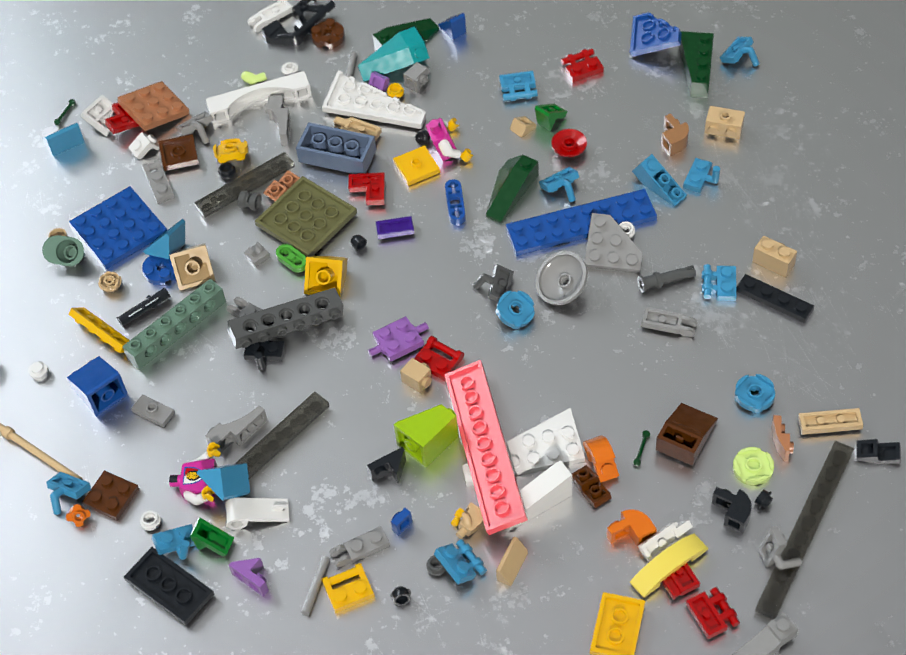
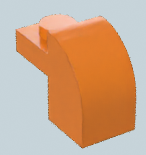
[583,435,619,483]
[607,510,657,548]

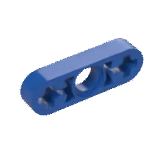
[445,179,466,225]

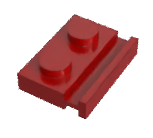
[662,563,700,600]

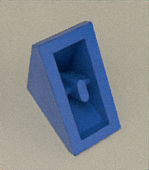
[438,13,466,40]

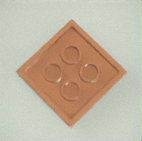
[117,81,189,131]

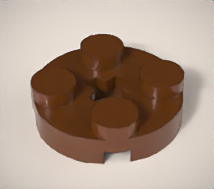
[311,18,345,49]

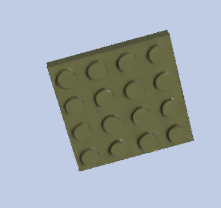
[255,176,357,257]

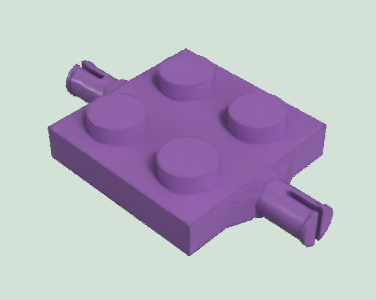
[368,316,429,362]

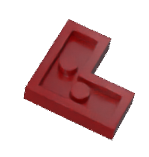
[105,103,139,134]
[348,173,385,205]

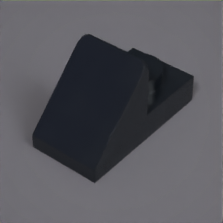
[367,447,406,483]

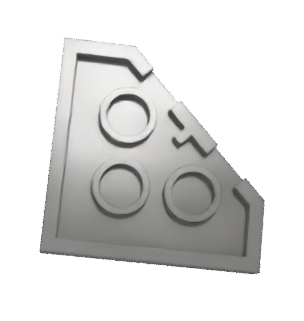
[585,213,643,273]

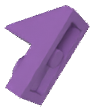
[229,558,269,597]

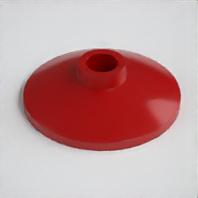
[551,129,587,157]

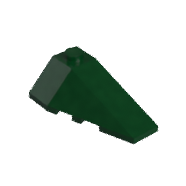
[373,18,440,50]
[486,155,539,224]

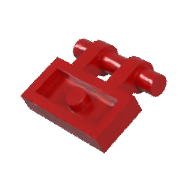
[561,48,604,83]
[686,587,740,639]

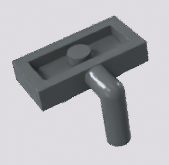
[473,264,514,302]

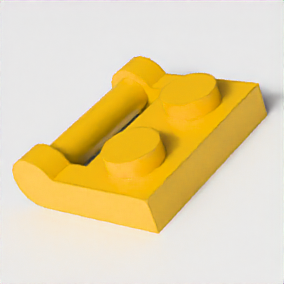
[321,563,375,614]

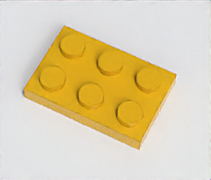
[590,592,645,655]

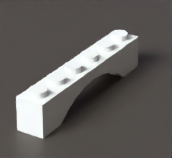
[205,71,312,125]

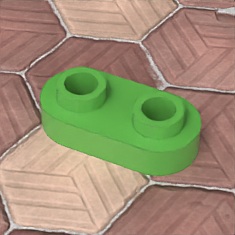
[276,244,306,273]

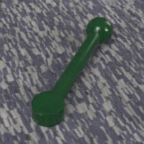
[54,99,76,125]
[633,430,650,466]

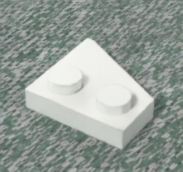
[80,95,114,137]

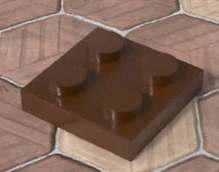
[158,134,199,171]
[82,470,139,521]

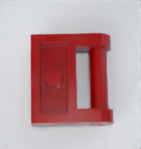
[414,336,464,381]

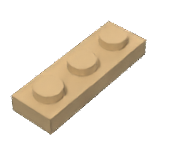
[798,408,863,435]

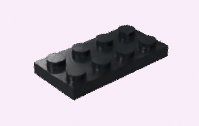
[124,547,214,625]

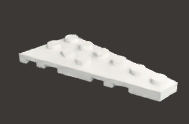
[322,70,426,129]
[462,408,585,487]

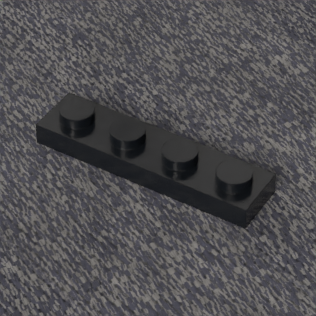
[736,274,814,323]

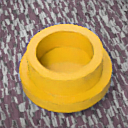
[387,83,404,98]

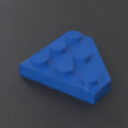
[630,12,681,57]

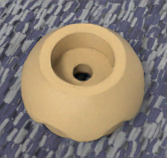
[98,271,122,293]

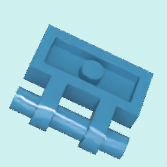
[499,71,538,102]
[702,264,737,301]
[434,539,487,584]

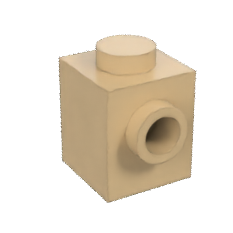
[400,358,432,393]

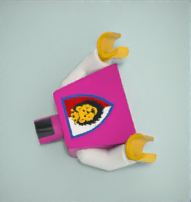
[426,118,473,162]
[169,442,221,505]

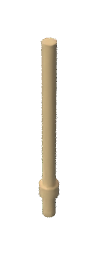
[0,423,83,480]

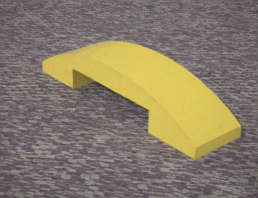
[630,534,708,598]

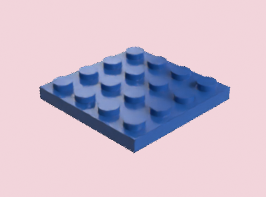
[69,186,167,270]

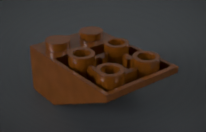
[656,403,718,466]

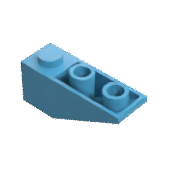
[632,154,687,206]

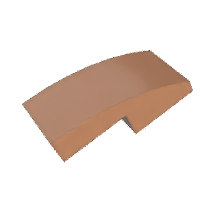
[263,170,300,202]
[771,415,794,462]

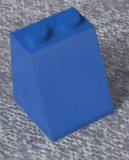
[67,356,128,417]

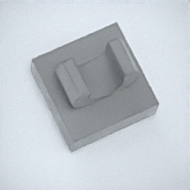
[244,242,270,267]

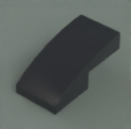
[857,439,901,464]

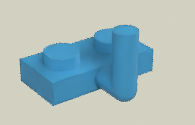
[720,37,759,66]
[683,158,720,193]
[539,167,580,202]
[46,472,91,515]
[152,524,195,560]

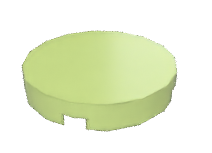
[733,447,774,486]

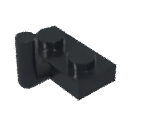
[244,341,285,370]

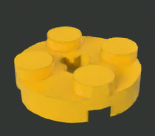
[213,138,249,163]

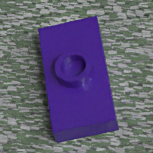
[376,216,414,239]

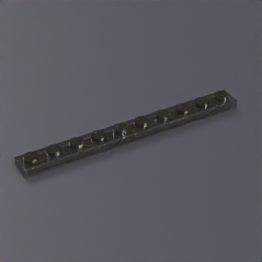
[755,441,855,619]

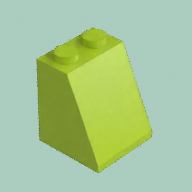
[394,404,459,468]

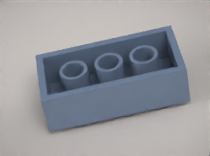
[296,122,376,174]

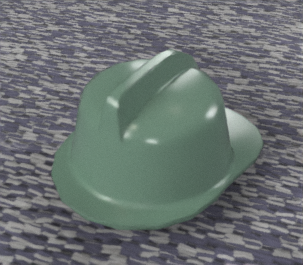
[42,235,85,266]

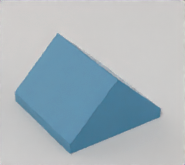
[42,123,85,156]
[143,218,185,259]
[197,463,250,500]

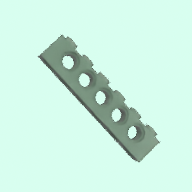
[122,278,226,370]

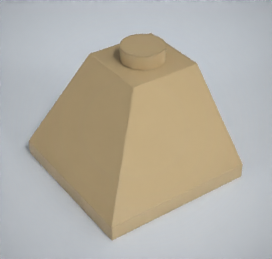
[169,243,215,290]

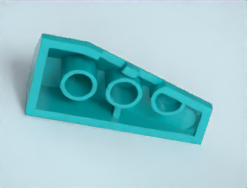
[357,27,430,82]

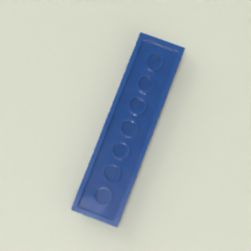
[506,189,657,256]

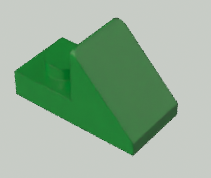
[535,104,568,131]
[190,517,234,557]

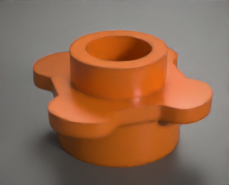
[66,504,91,527]

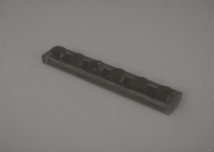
[194,152,295,218]
[235,392,329,479]

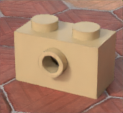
[705,106,745,139]
[752,235,797,278]

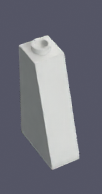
[508,460,572,532]

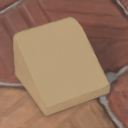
[510,116,537,137]

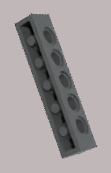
[227,288,344,349]

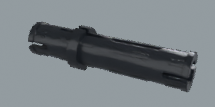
[116,287,171,327]

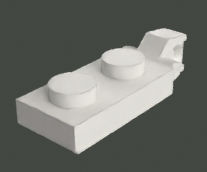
[638,520,693,563]

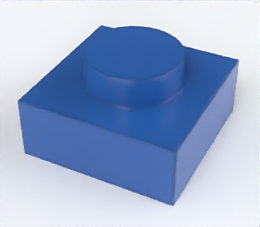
[391,508,413,536]

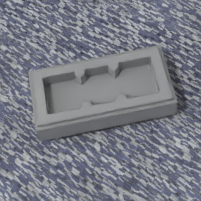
[131,394,175,428]

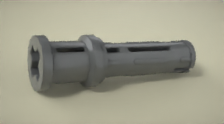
[638,265,696,293]

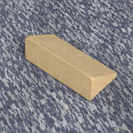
[496,536,528,586]

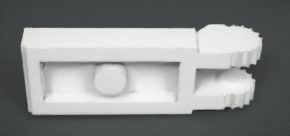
[247,0,293,32]

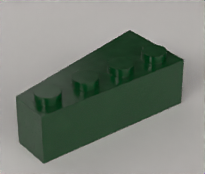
[678,31,714,98]

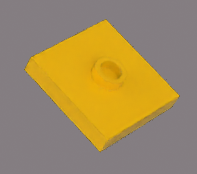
[393,145,440,186]

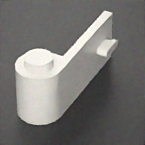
[225,497,290,530]

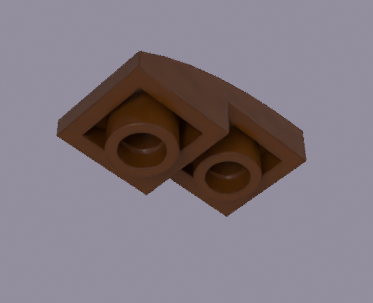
[572,465,612,508]

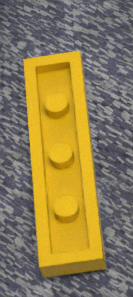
[69,307,130,353]

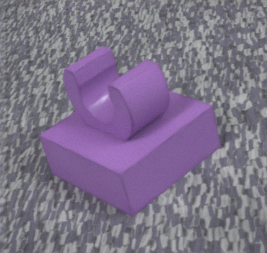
[369,71,390,92]

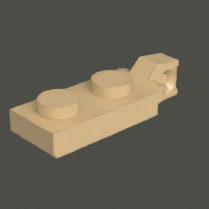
[333,116,382,142]

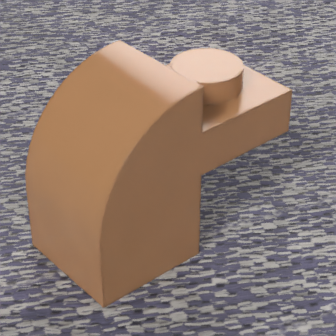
[661,113,689,156]

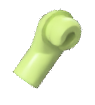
[241,71,267,85]

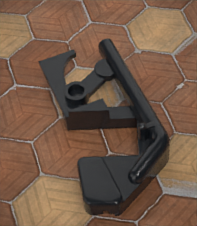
[261,0,335,46]

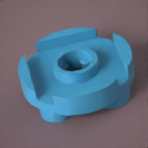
[496,291,535,329]
[735,374,775,414]

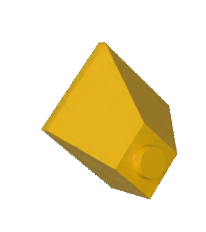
[304,256,348,298]

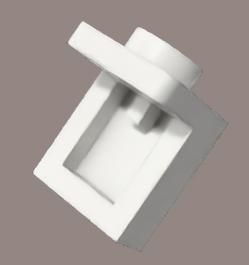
[128,132,160,160]

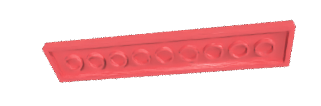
[444,360,528,535]

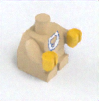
[451,502,484,539]

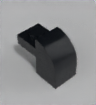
[712,487,752,534]

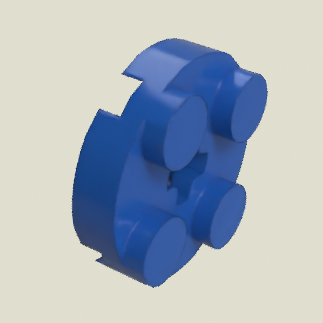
[142,255,176,285]

